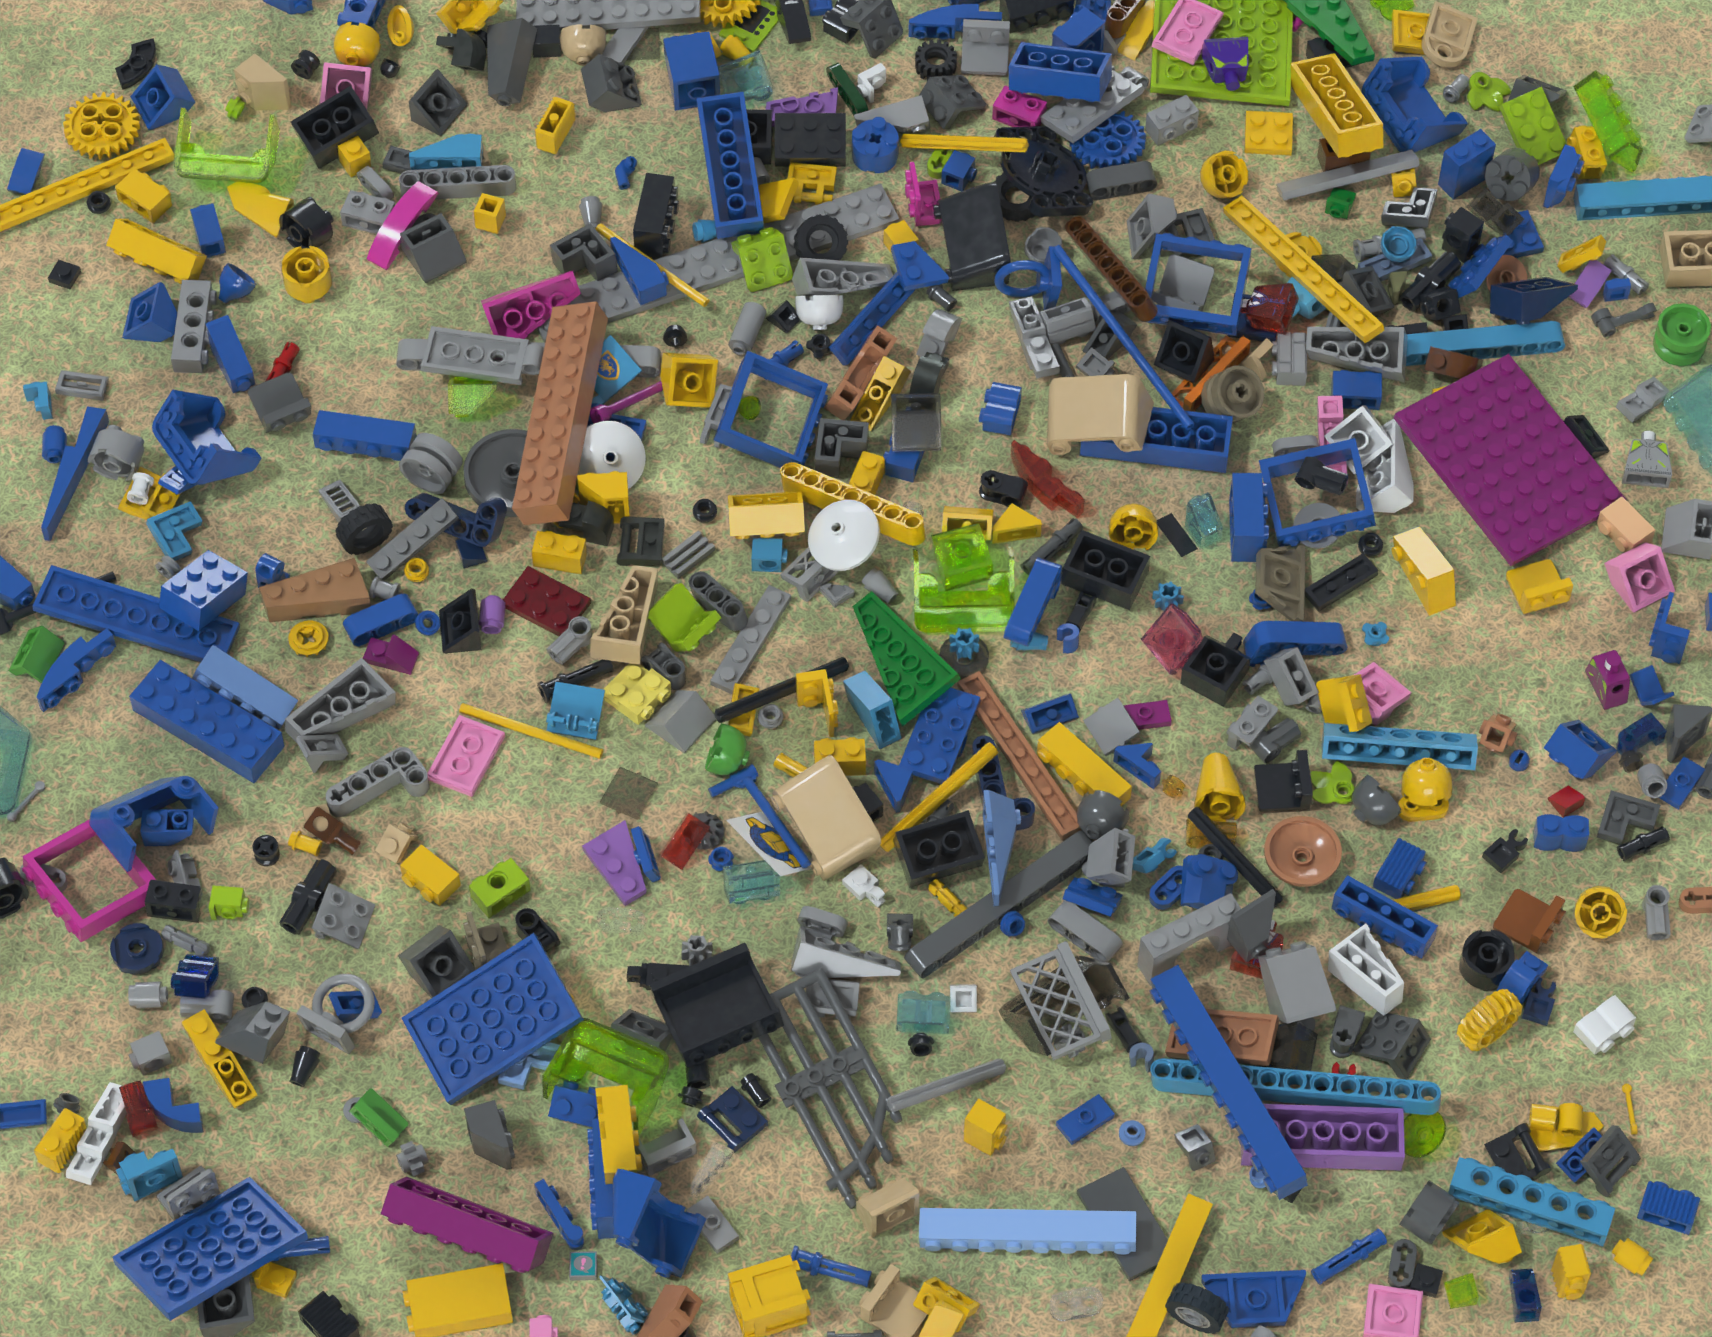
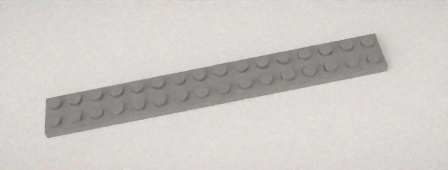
[537,184,899,343]

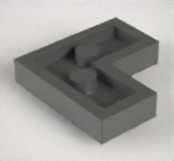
[1597,790,1661,845]

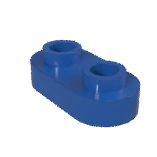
[1149,866,1183,910]

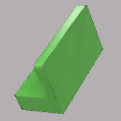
[8,626,64,683]
[349,1088,409,1147]

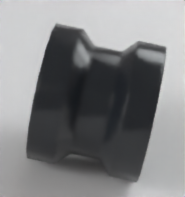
[291,50,320,79]
[252,835,280,867]

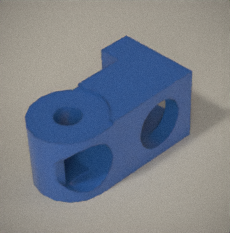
[255,553,290,588]

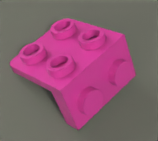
[905,162,940,227]

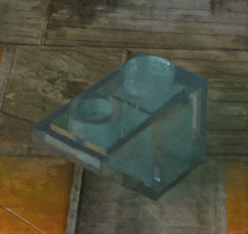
[1185,492,1223,550]

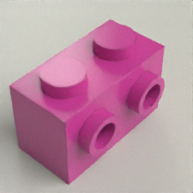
[992,86,1047,127]

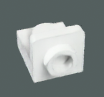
[856,63,886,103]

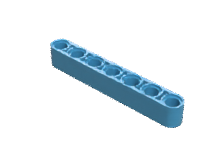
[1406,321,1565,366]

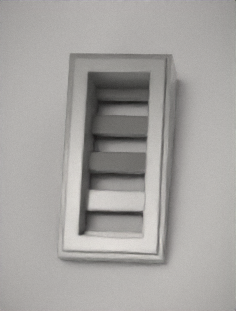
[318,480,360,523]

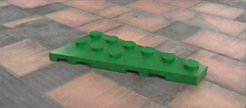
[1284,0,1375,66]
[852,591,961,727]

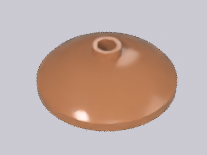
[1264,816,1342,887]

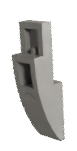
[1009,297,1060,379]

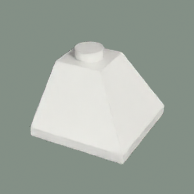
[1324,405,1393,474]

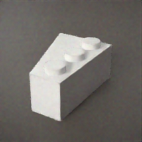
[1328,924,1404,1016]

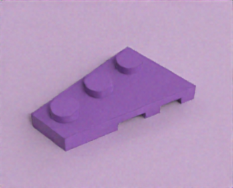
[766,87,838,127]
[582,820,646,906]

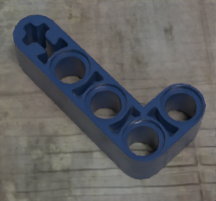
[405,493,507,547]
[972,736,1035,831]

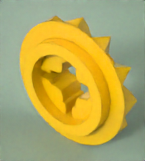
[288,620,329,657]

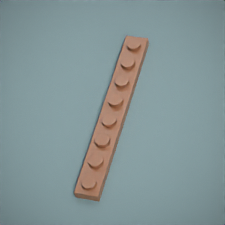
[957,671,1081,840]

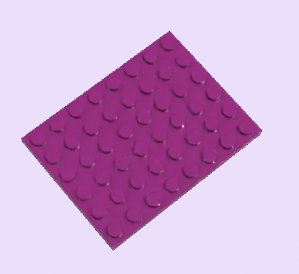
[1394,354,1626,566]

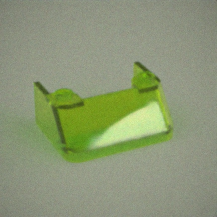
[173,108,280,183]
[913,547,1015,633]
[542,1018,669,1135]

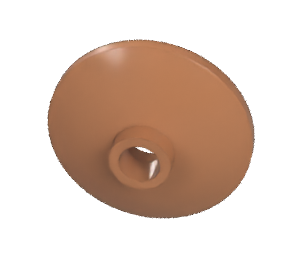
[1486,255,1528,293]

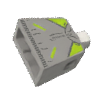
[1622,431,1672,488]

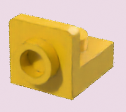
[1391,168,1417,197]
[252,1261,297,1298]

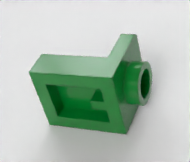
[1325,187,1356,219]

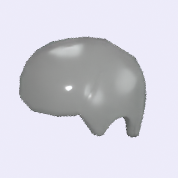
[1024,227,1062,264]

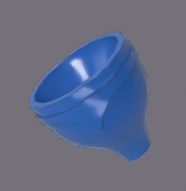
[218,263,257,303]

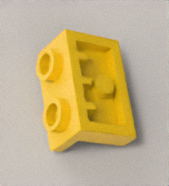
[913,1276,980,1332]

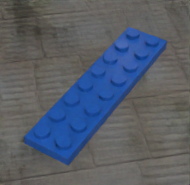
[33,565,240,662]

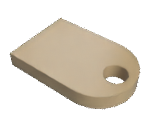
[1422,1,1478,67]

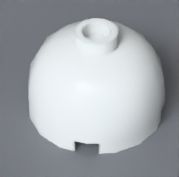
[795,295,843,330]

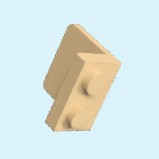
[859,1264,928,1337]

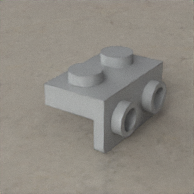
[1226,696,1278,750]
[806,979,860,1020]

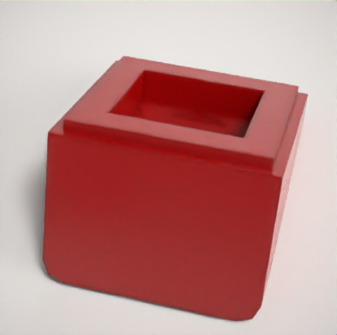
[1548,785,1585,818]

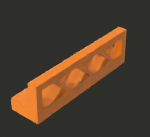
[1172,335,1251,412]

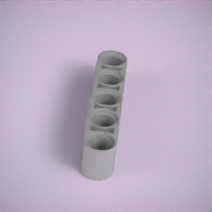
[399,165,516,200]

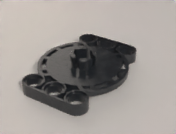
[994,126,1093,217]

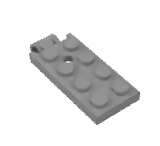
[1040,66,1149,143]
[421,326,544,385]

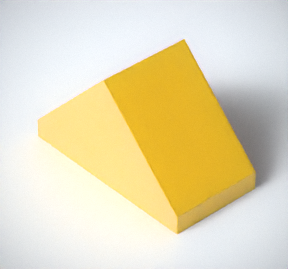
[992,503,1042,544]

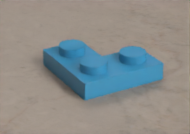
[146,501,202,561]

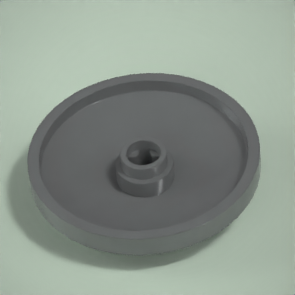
[463,429,527,517]

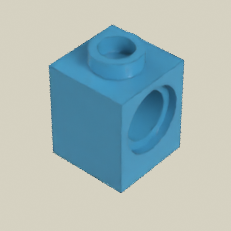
[751,538,787,572]

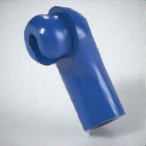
[615,156,637,190]

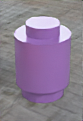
[479,595,506,634]

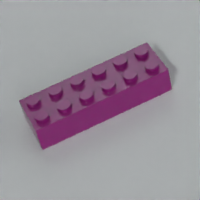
[381,1177,554,1273]

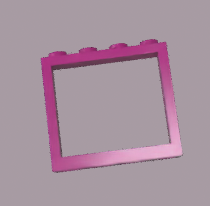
[22,820,156,942]

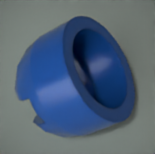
[1509,749,1530,772]

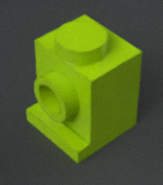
[208,885,249,920]

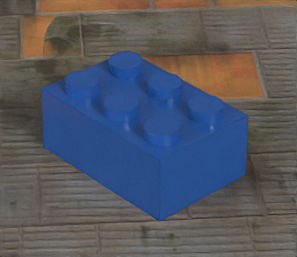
[1229,473,1269,562]
[159,550,248,631]

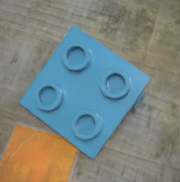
[546,682,605,740]
[599,1275,648,1335]

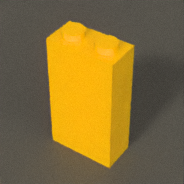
[402,1263,513,1337]

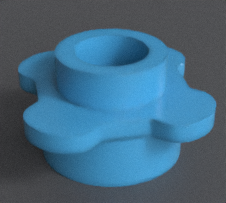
[1362,622,1389,646]

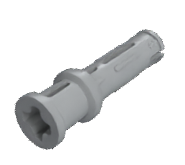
[1353,228,1426,261]

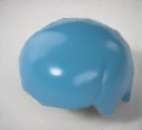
[1380,226,1417,262]

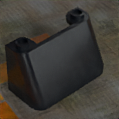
[933,182,1011,291]

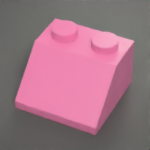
[320,62,372,110]
[1604,542,1675,612]

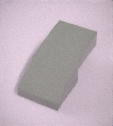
[1616,376,1671,423]

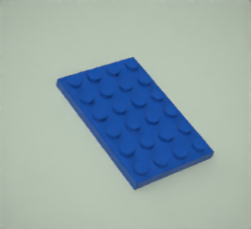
[402,933,584,1105]
[113,1177,308,1321]

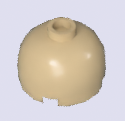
[560,24,606,66]

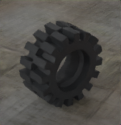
[915,39,957,81]

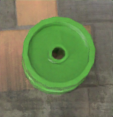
[1653,303,1711,366]

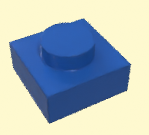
[1603,278,1631,302]

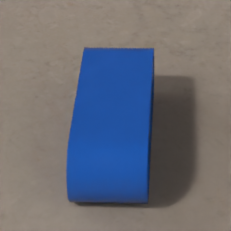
[343,594,419,647]

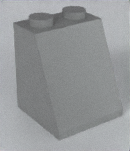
[1258,941,1336,1024]

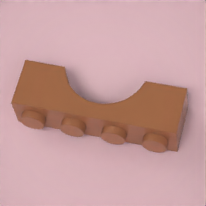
[824,325,898,420]

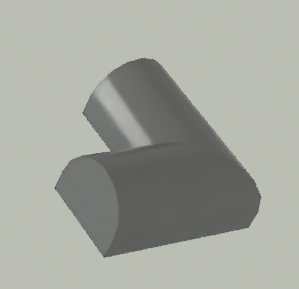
[1381,187,1437,228]

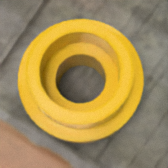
[404,558,429,582]

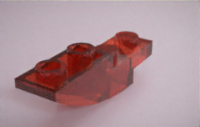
[1010,440,1085,518]

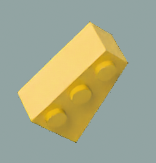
[595,1085,642,1184]

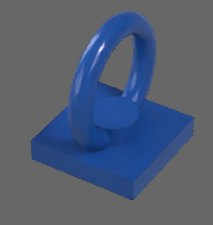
[994,246,1062,310]

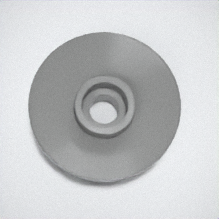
[1293,503,1340,549]

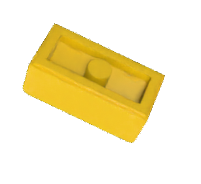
[918,1300,965,1337]

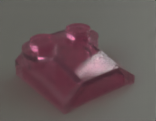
[1141,604,1203,675]

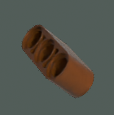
[1105,0,1146,38]

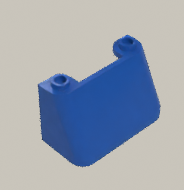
[1362,56,1468,153]
[152,390,262,485]
[613,1169,706,1278]

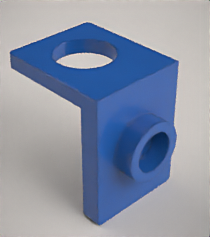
[1629,665,1674,706]

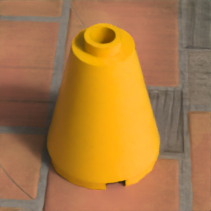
[1194,752,1246,824]

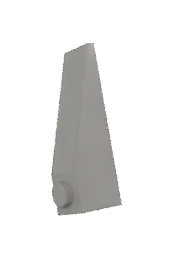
[792,258,893,296]

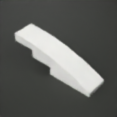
[66,1082,135,1185]

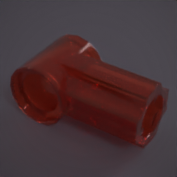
[119,1080,158,1137]

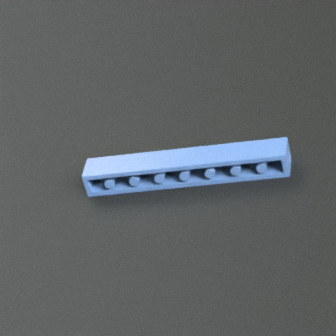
[919,1208,1136,1255]

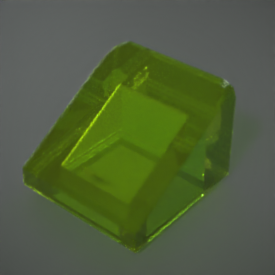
[1444,1273,1479,1309]

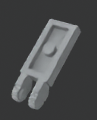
[700,384,743,448]

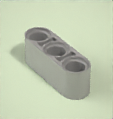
[1048,900,1123,964]

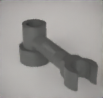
[1591,303,1657,337]

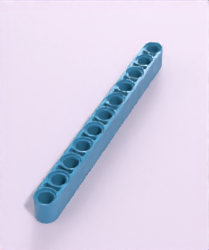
[1150,1058,1441,1115]

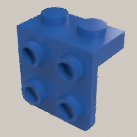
[1648,592,1690,664]

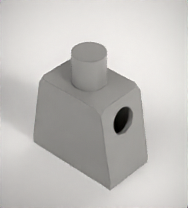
[1082,828,1135,886]

